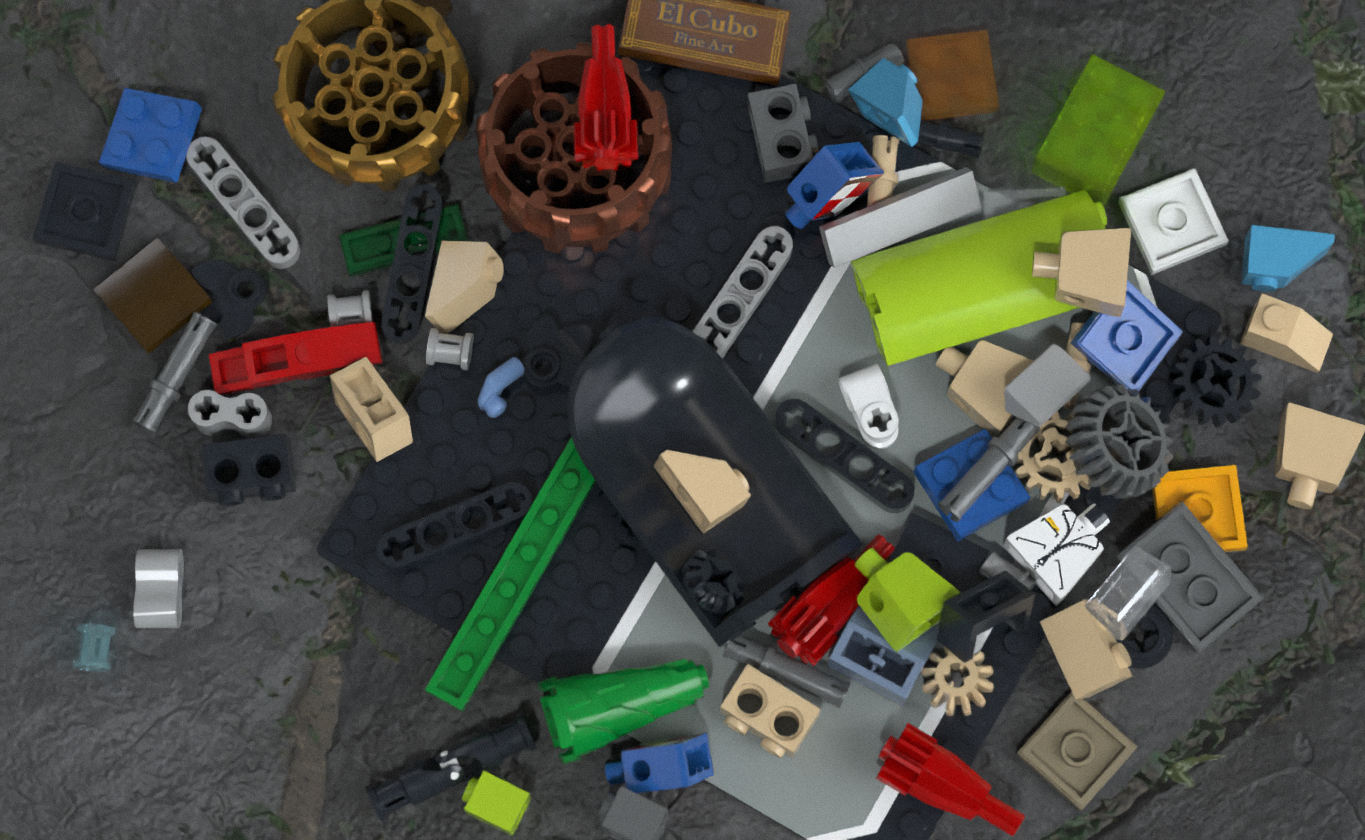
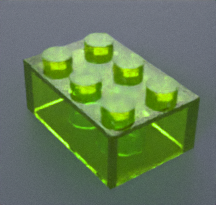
[1031,54,1166,208]

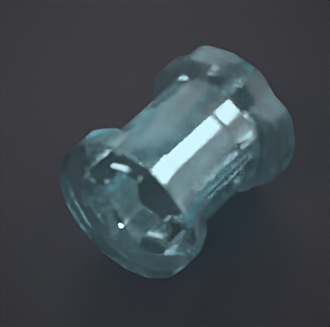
[73,624,116,672]

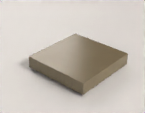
[1016,692,1138,812]

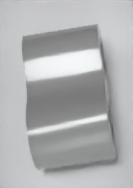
[188,390,272,438]
[133,549,184,628]

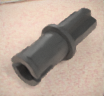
[824,44,904,103]

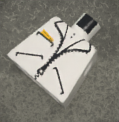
[1003,503,1110,606]

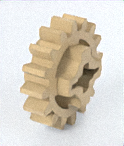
[1015,411,1091,503]

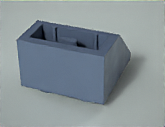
[828,605,939,706]

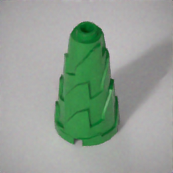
[538,658,710,765]

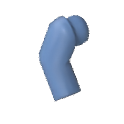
[477,357,525,418]

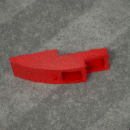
[208,322,383,396]

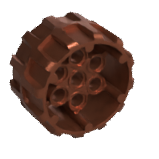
[476,42,672,253]

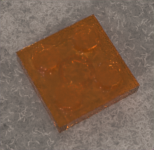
[906,30,999,120]

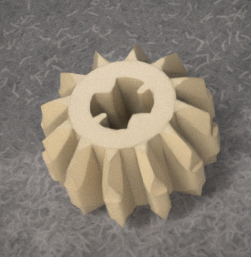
[921,647,993,716]

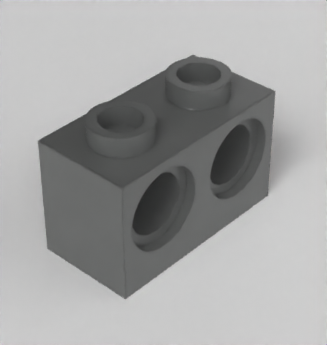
[747,84,819,183]
[598,786,669,840]

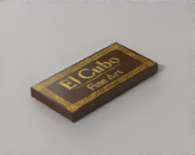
[618,0,791,86]

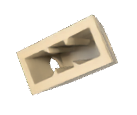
[1032,228,1131,317]
[935,340,1033,438]
[1275,402,1365,509]

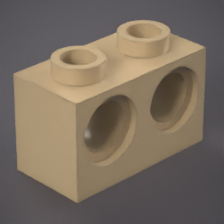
[330,357,413,462]
[720,664,821,759]

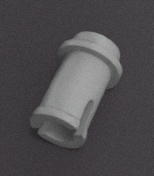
[979,552,1036,590]

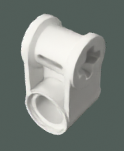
[838,364,899,449]

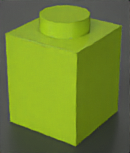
[462,771,532,837]

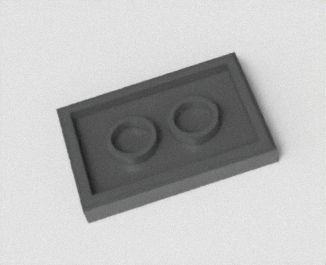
[1115,501,1264,653]

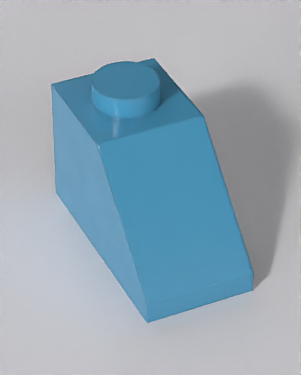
[848,58,923,147]
[1241,225,1335,292]

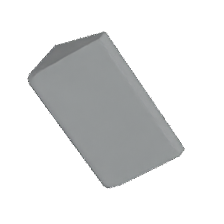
[1004,344,1090,427]

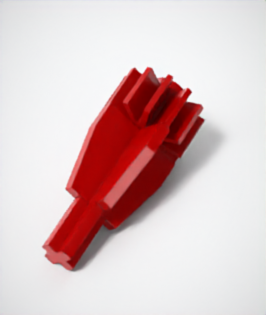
[574,24,638,171]
[768,534,894,666]
[876,723,1025,836]

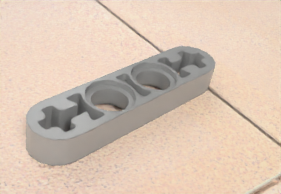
[186,137,300,269]
[693,226,793,358]

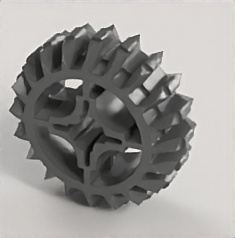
[1065,384,1174,499]

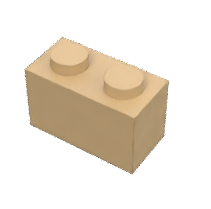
[1040,599,1132,700]

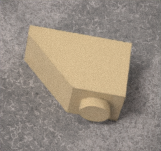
[425,241,503,334]
[1240,294,1333,373]
[654,450,751,534]

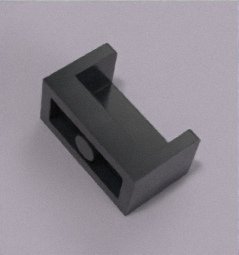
[937,570,1035,663]

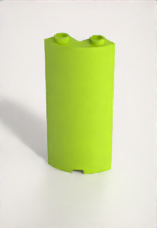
[850,190,1107,366]

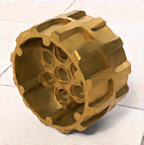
[272,0,474,191]

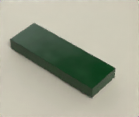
[338,204,468,277]

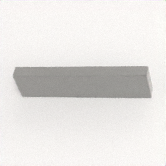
[819,167,981,268]

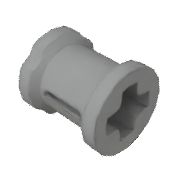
[327,290,373,327]
[426,328,474,370]

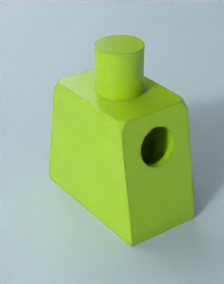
[855,548,960,652]

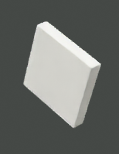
[1118,168,1229,275]

